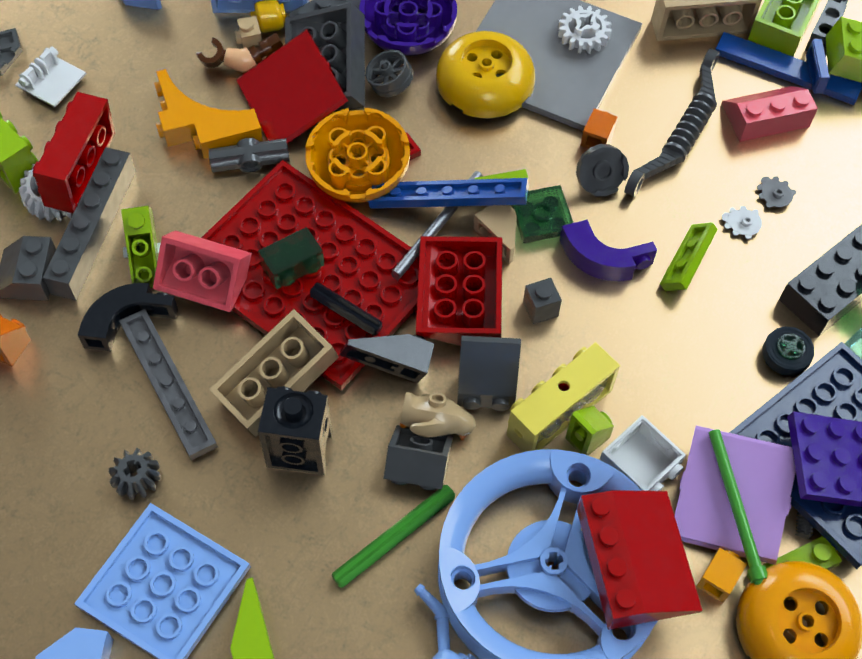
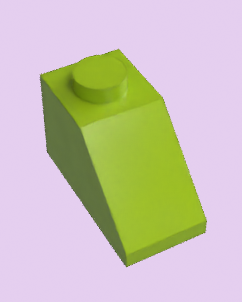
[565,406,614,456]

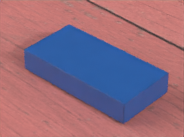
[806,39,830,94]

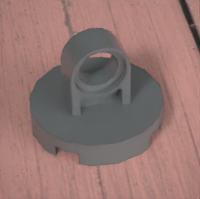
[576,144,629,196]

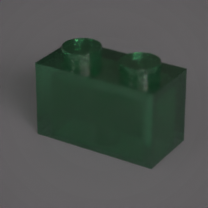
[258,227,324,289]

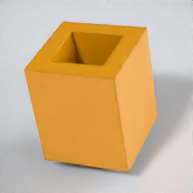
[696,548,747,603]

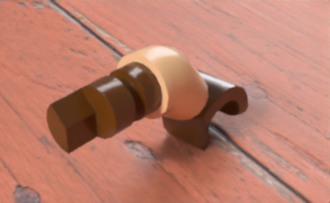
[196,33,283,72]

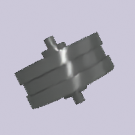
[365,50,414,97]

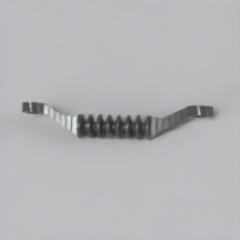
[624,48,720,197]

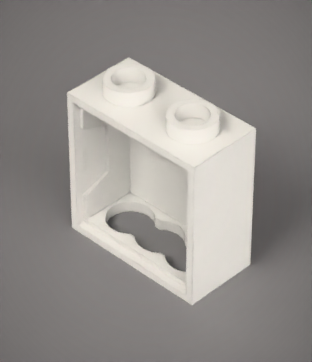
[599,415,686,491]

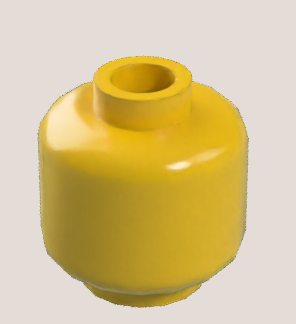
[250,0,286,33]

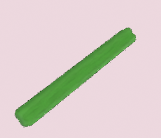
[332,485,455,588]

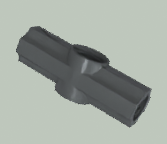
[209,138,290,172]

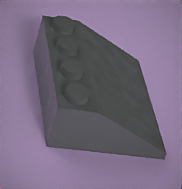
[285,2,365,112]

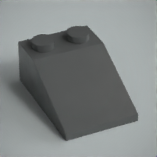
[457,336,521,411]

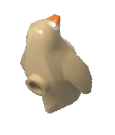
[400,392,476,440]

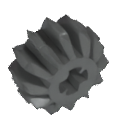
[109,448,161,500]

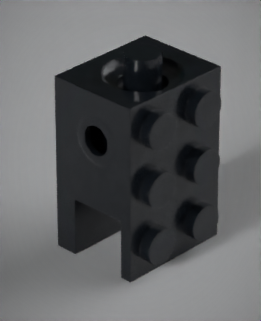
[258,386,332,475]

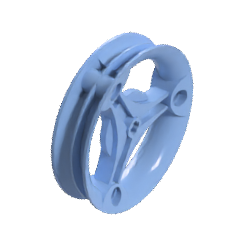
[438,449,657,659]

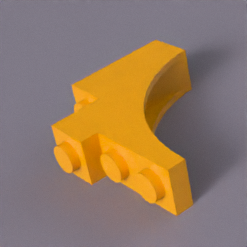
[154,69,263,159]

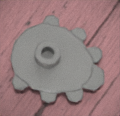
[757,176,797,208]

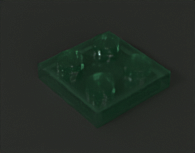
[511,185,574,243]

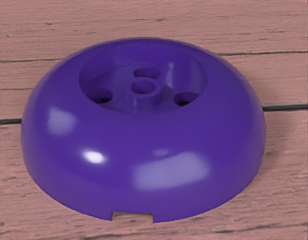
[359,0,457,56]

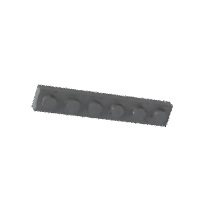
[119,309,218,460]

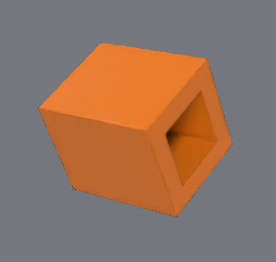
[580,108,618,149]

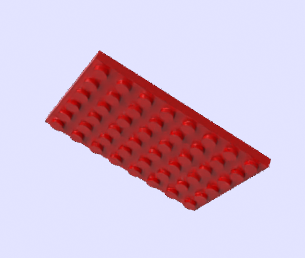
[201,160,419,391]

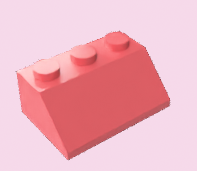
[721,86,818,142]
[153,230,252,312]

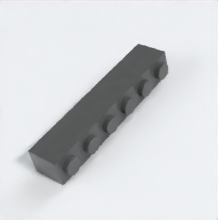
[43,147,136,301]

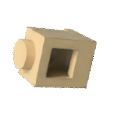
[234,16,262,49]

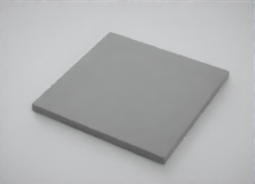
[476,0,643,131]

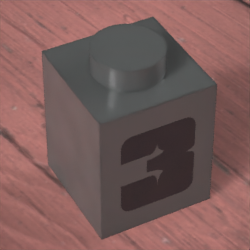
[523,278,562,324]

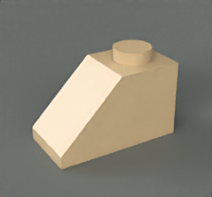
[474,205,517,264]

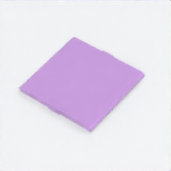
[675,425,796,565]

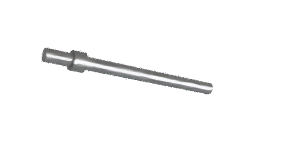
[391,171,483,280]

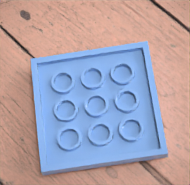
[74,503,251,659]

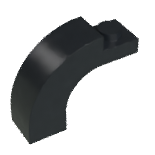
[78,283,178,351]

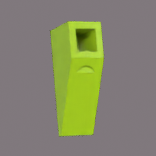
[121,206,158,288]

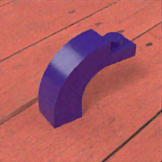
[560,219,657,281]

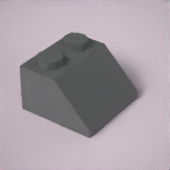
[0,236,56,301]
[383,425,453,490]

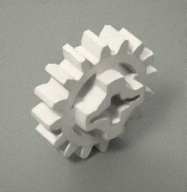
[558,6,612,54]

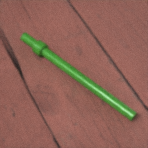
[709,429,768,585]

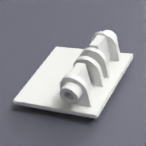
[15,47,87,107]

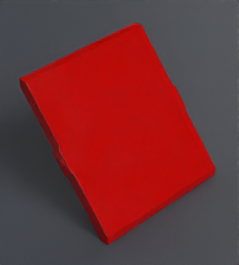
[236,29,348,143]

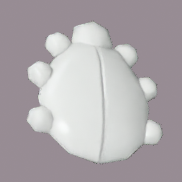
[721,206,762,239]

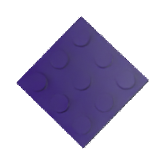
[787,411,862,507]

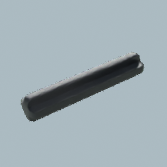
[310,283,383,336]

